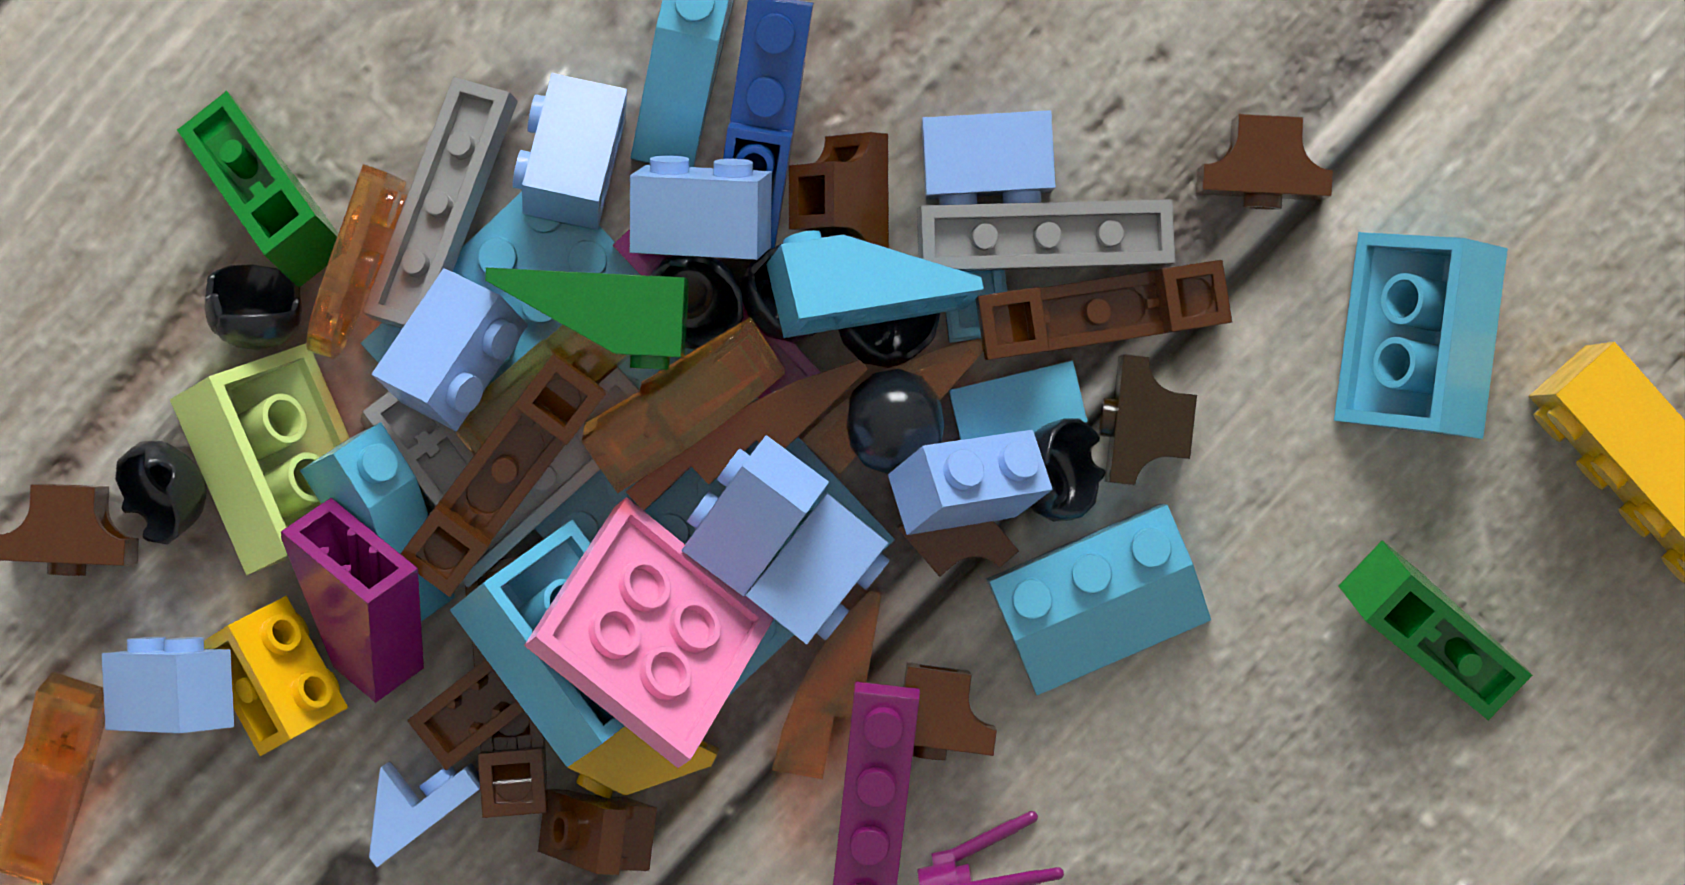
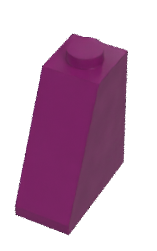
[281,498,424,703]

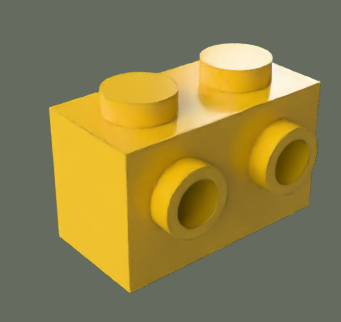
[204,595,348,756]

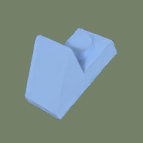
[369,762,480,867]

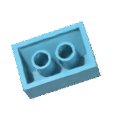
[1334,232,1508,439]
[986,504,1211,695]
[450,519,624,767]

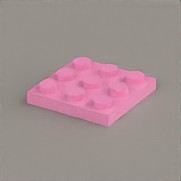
[524,497,774,768]

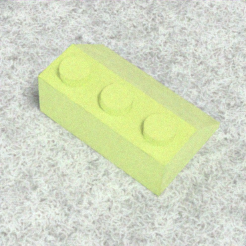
[169,343,350,576]

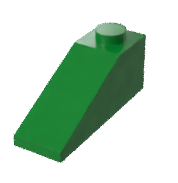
[177,90,349,288]
[485,267,689,370]
[1338,540,1533,721]

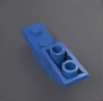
[723,0,814,250]

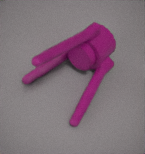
[917,811,1064,885]

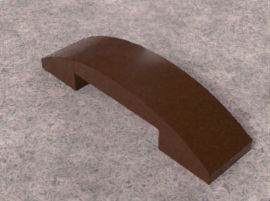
[975,259,1232,361]
[400,352,607,597]
[465,557,548,818]

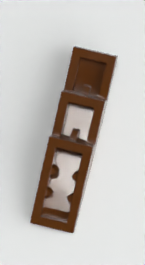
[626,359,868,511]
[407,659,524,771]

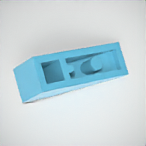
[630,0,734,167]
[766,230,984,338]
[300,422,455,622]

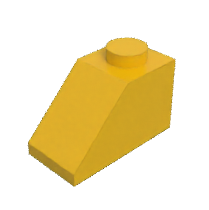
[567,726,719,798]

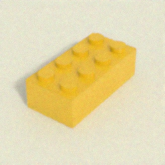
[1529,342,1685,584]

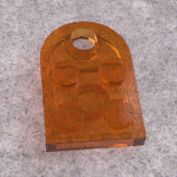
[307,164,408,359]

